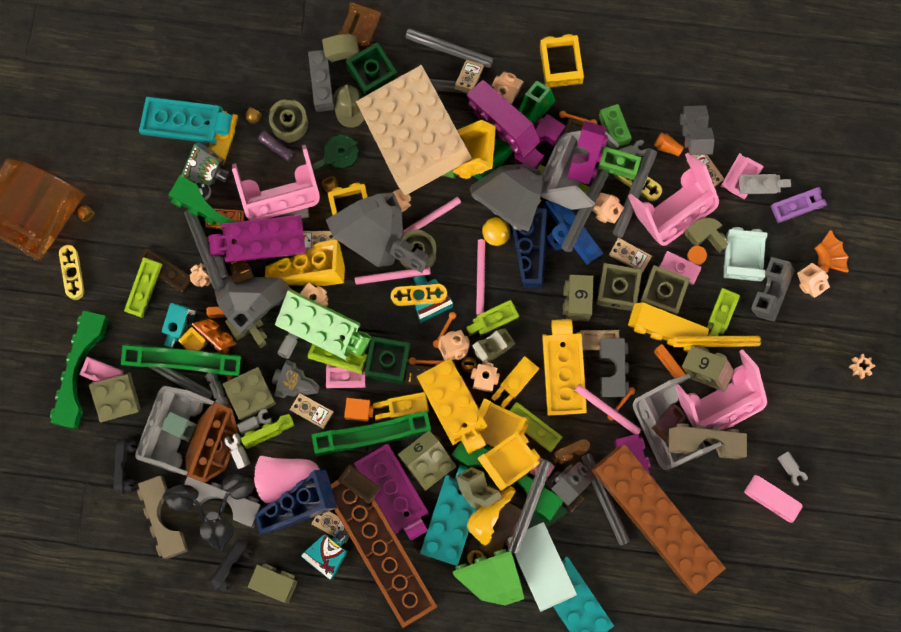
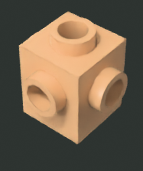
[492,72,524,104]
[592,193,624,223]
[797,263,830,298]
[300,282,328,307]
[438,330,470,361]
[471,362,500,392]

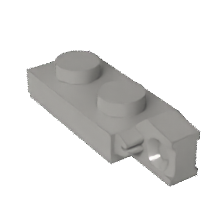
[739,174,791,194]

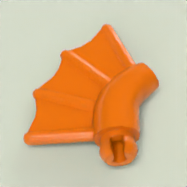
[814,230,849,274]

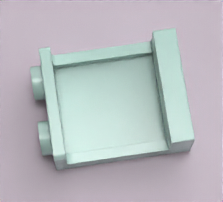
[723,227,767,281]

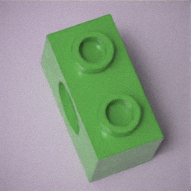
[599,104,631,149]
[598,147,641,180]

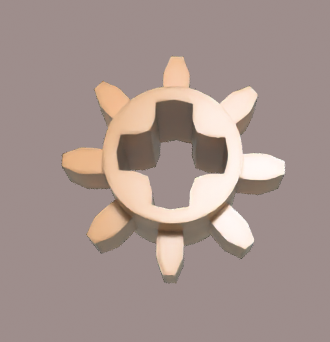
[393,189,411,212]
[189,263,211,287]
[849,354,875,379]

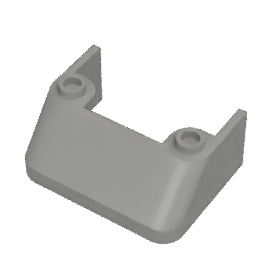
[541,131,619,210]
[633,374,722,470]
[135,386,214,475]

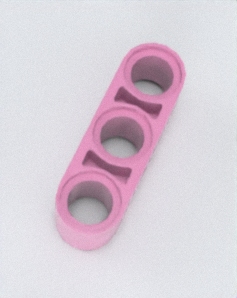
[744,475,803,523]

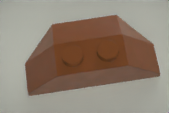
[186,402,239,483]

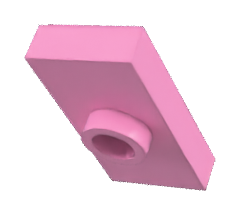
[660,251,702,285]
[79,356,124,381]

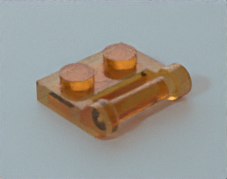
[338,3,381,48]
[552,439,590,464]

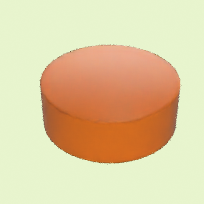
[687,246,707,266]

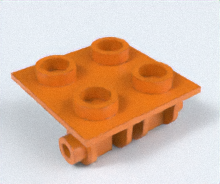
[192,319,236,353]

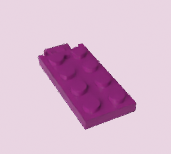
[208,215,306,263]
[354,443,429,541]

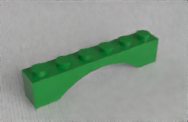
[473,81,556,180]
[169,176,239,231]
[50,311,109,430]
[121,344,242,376]
[311,411,431,456]
[452,441,563,522]

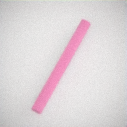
[401,197,461,239]
[476,239,485,315]
[355,267,431,285]
[575,384,641,434]

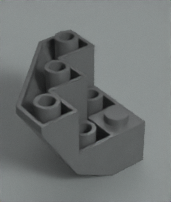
[470,164,543,232]
[326,193,403,267]
[214,276,292,333]

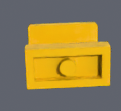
[453,120,496,179]
[479,399,529,447]
[478,431,540,492]

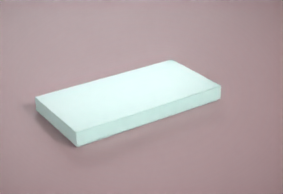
[508,522,577,612]

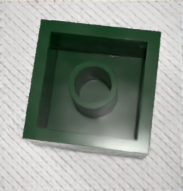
[346,42,398,96]
[364,337,410,384]

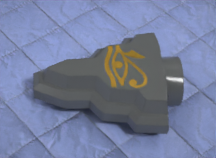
[272,360,320,398]

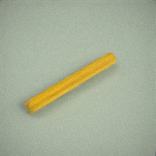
[673,336,761,347]

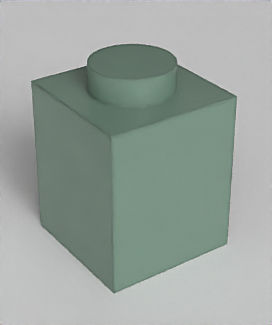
[161,412,197,442]

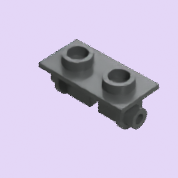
[390,239,431,273]

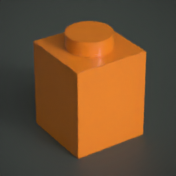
[344,398,374,422]

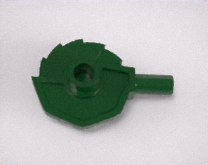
[311,135,359,171]

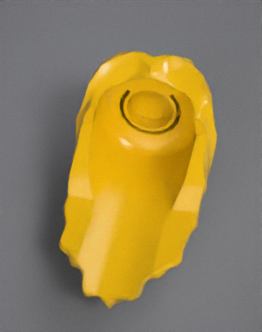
[467,487,516,546]

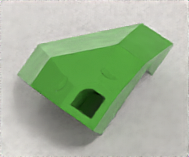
[453,549,524,606]

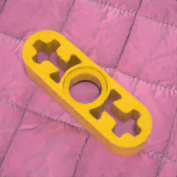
[391,284,447,306]

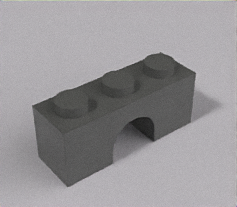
[308,50,334,112]
[680,106,714,155]
[751,257,795,322]
[599,338,629,397]

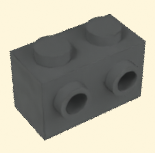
[551,461,596,505]

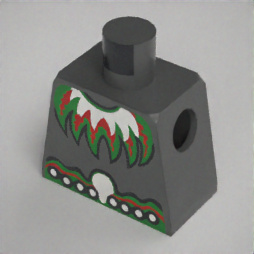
[181,142,230,185]

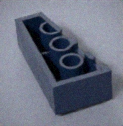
[512,209,548,289]
[254,470,337,534]

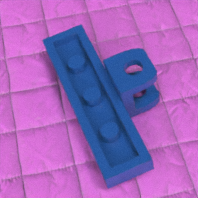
[543,200,604,265]

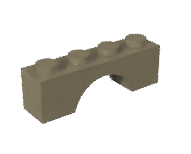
[669,424,747,459]
[137,476,189,559]

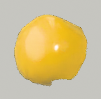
[482,217,511,246]

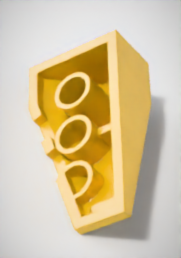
[265,239,345,286]

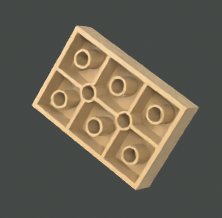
[356,65,472,195]

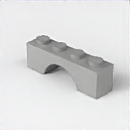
[184,477,262,528]

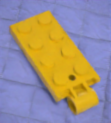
[542,319,587,416]
[417,358,488,454]

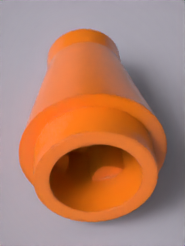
[654,133,684,156]

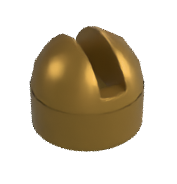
[246,107,262,123]
[322,177,338,192]
[78,205,95,222]
[461,357,477,373]
[467,550,484,565]

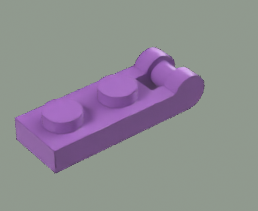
[771,187,827,223]

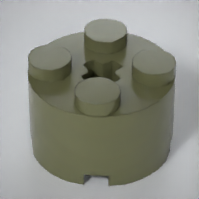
[269,99,308,143]
[400,230,436,270]

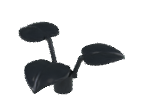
[162,473,255,552]

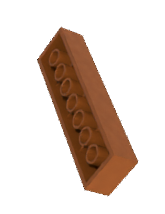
[591,444,726,594]
[330,480,437,628]

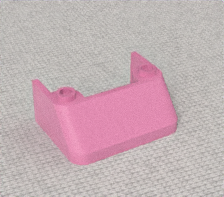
[232,145,320,221]
[628,153,719,245]
[675,349,767,431]

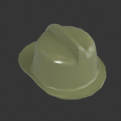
[333,85,364,128]

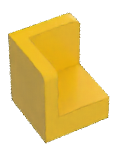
[178,327,208,351]

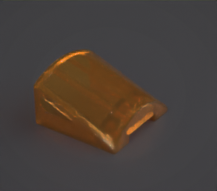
[0,158,85,261]

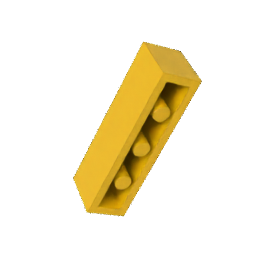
[628,303,709,352]

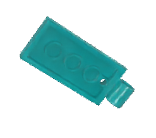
[139,97,232,144]
[420,465,476,566]
[553,557,614,632]

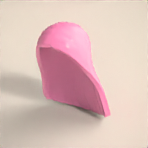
[254,456,320,503]

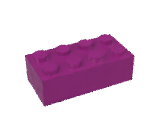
[466,80,540,157]

